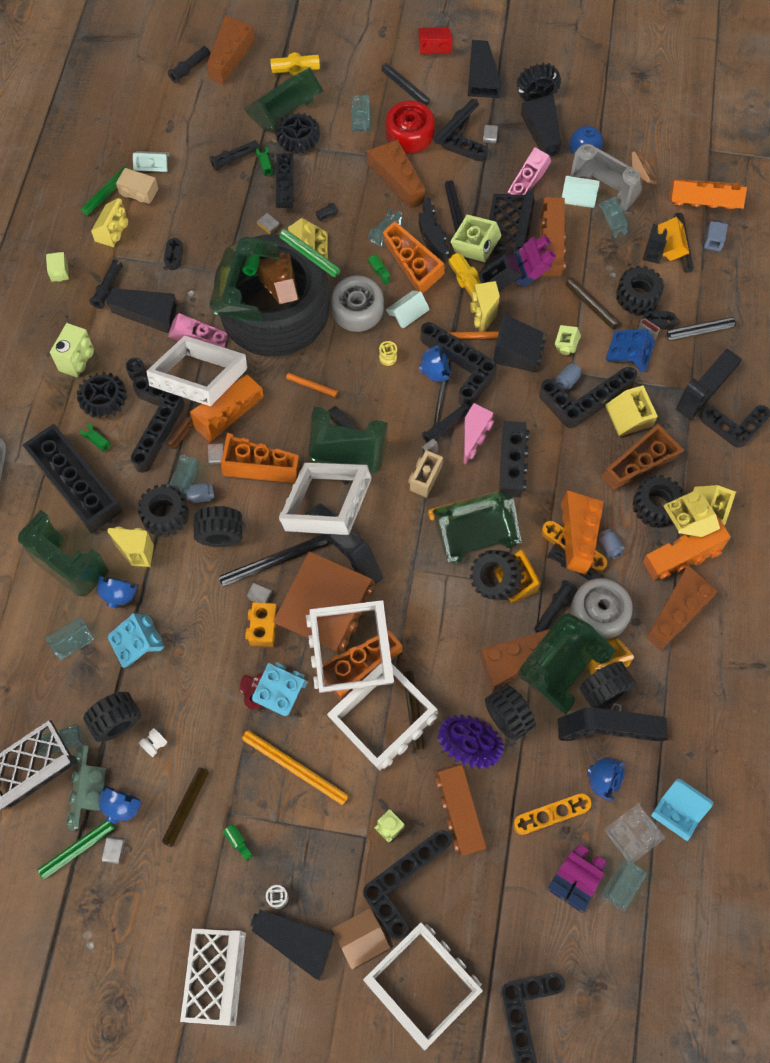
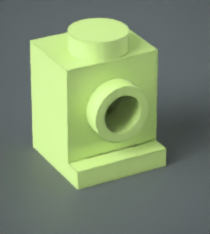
[555,325,581,355]
[374,809,404,843]

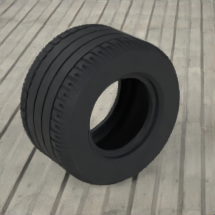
[214,234,329,357]

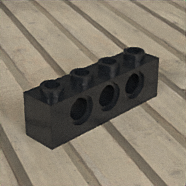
[499,421,529,498]

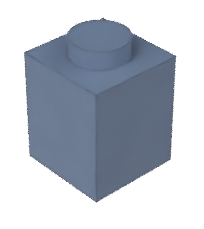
[704,221,728,251]

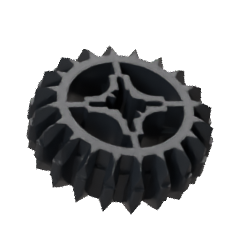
[517,62,561,101]
[275,111,320,154]
[77,371,127,420]

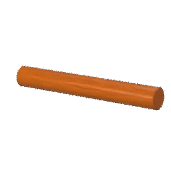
[448,332,499,339]
[286,372,338,398]

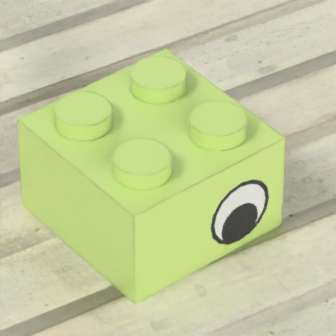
[451,215,501,262]
[50,323,94,378]

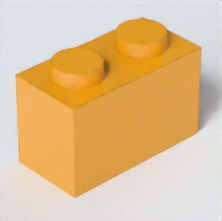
[658,217,689,261]

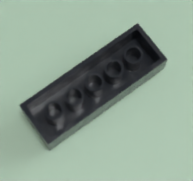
[23,424,123,534]

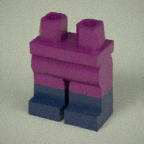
[514,236,556,287]
[546,844,606,913]

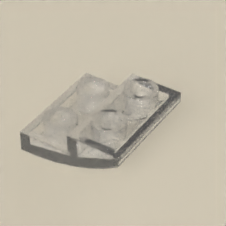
[604,803,666,865]

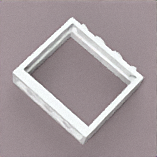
[146,336,247,406]
[279,463,372,535]
[306,600,394,693]
[327,663,439,771]
[363,923,483,1050]

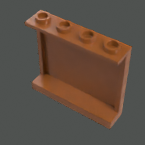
[273,551,376,655]

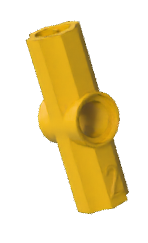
[270,52,320,75]
[448,253,481,298]

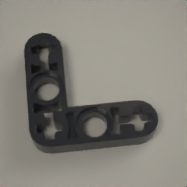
[442,109,487,161]
[700,405,770,448]

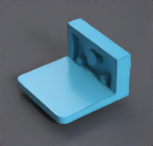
[108,614,165,668]
[252,662,308,716]
[651,779,713,841]

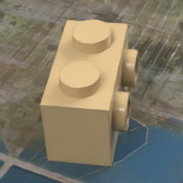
[116,168,159,204]
[408,450,443,498]

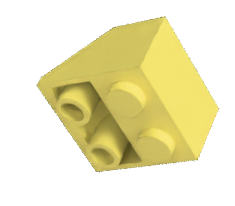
[91,198,128,247]
[288,218,328,259]
[470,281,500,332]
[605,385,658,437]
[693,485,736,526]
[663,489,720,537]
[108,527,154,567]

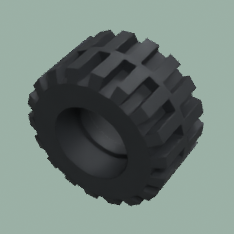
[616,266,664,315]
[632,475,684,528]
[137,484,189,537]
[194,506,243,547]
[470,550,524,600]
[579,661,636,708]
[485,684,536,741]
[83,691,141,742]

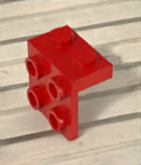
[418,27,452,54]

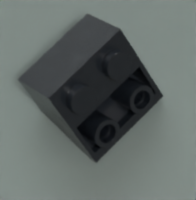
[478,246,522,292]

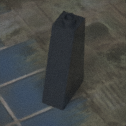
[468,40,501,98]
[521,94,561,157]
[107,288,177,333]
[250,910,335,981]

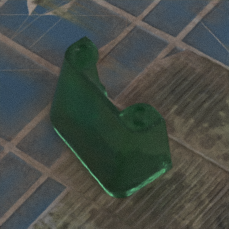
[309,406,388,474]
[432,491,522,563]

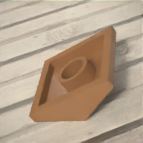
[632,151,659,185]
[332,908,390,970]

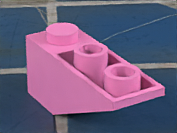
[508,147,551,195]
[168,313,228,348]
[464,403,494,464]

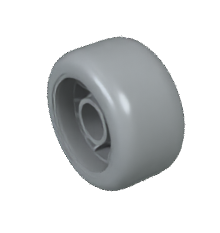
[330,275,384,332]
[571,578,633,641]

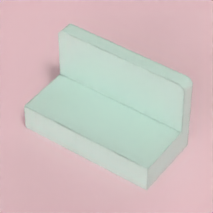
[133,151,170,172]
[562,176,600,208]
[386,290,430,328]

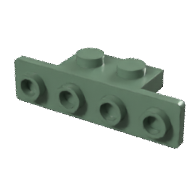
[66,745,106,831]

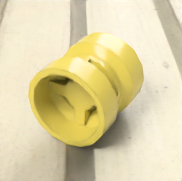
[379,341,397,366]

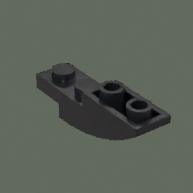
[276,153,294,208]
[418,198,449,264]

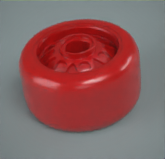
[385,100,435,153]

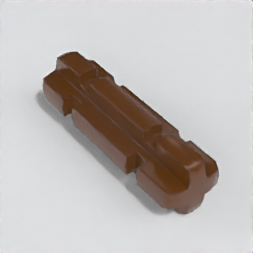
[167,417,194,449]

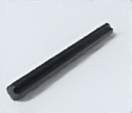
[219,535,328,586]

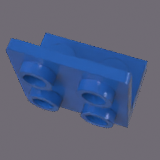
[606,329,655,372]

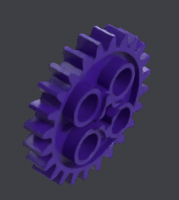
[437,714,504,769]

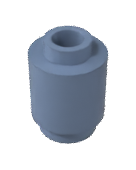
[556,363,582,390]
[186,482,215,503]
[598,529,624,559]

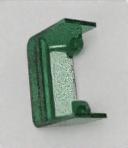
[244,67,324,131]
[210,237,281,323]

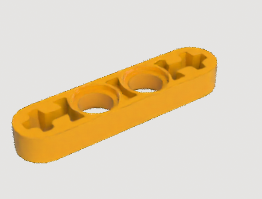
[542,521,607,573]
[513,794,592,835]

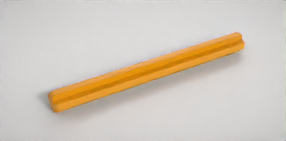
[242,730,348,805]

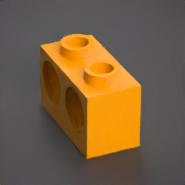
[246,602,278,648]

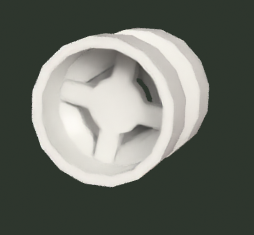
[139,728,168,757]
[266,885,289,910]

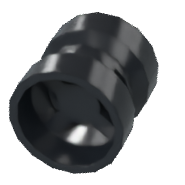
[126,357,147,381]

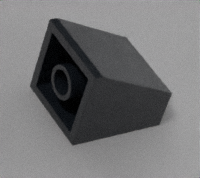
[493,314,546,372]

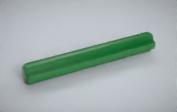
[81,166,129,216]
[279,229,340,277]
[37,820,115,879]

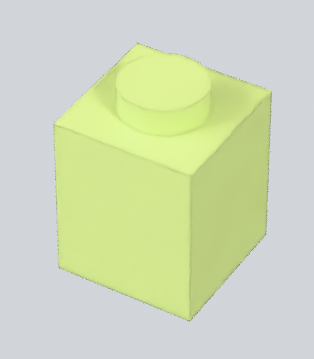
[46,252,69,282]

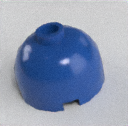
[569,126,603,154]
[419,344,451,382]
[97,576,138,608]
[587,757,625,801]
[99,786,143,824]

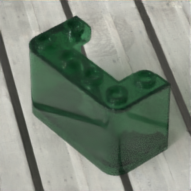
[18,510,109,597]
[518,613,616,715]

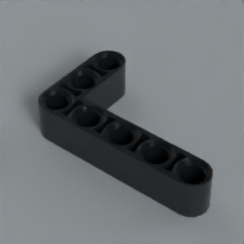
[420,322,496,407]
[676,349,742,420]
[539,367,637,428]
[131,376,185,473]
[304,503,383,584]
[557,707,669,741]
[363,830,452,941]
[500,973,565,1063]

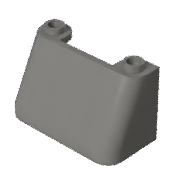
[570,144,642,211]

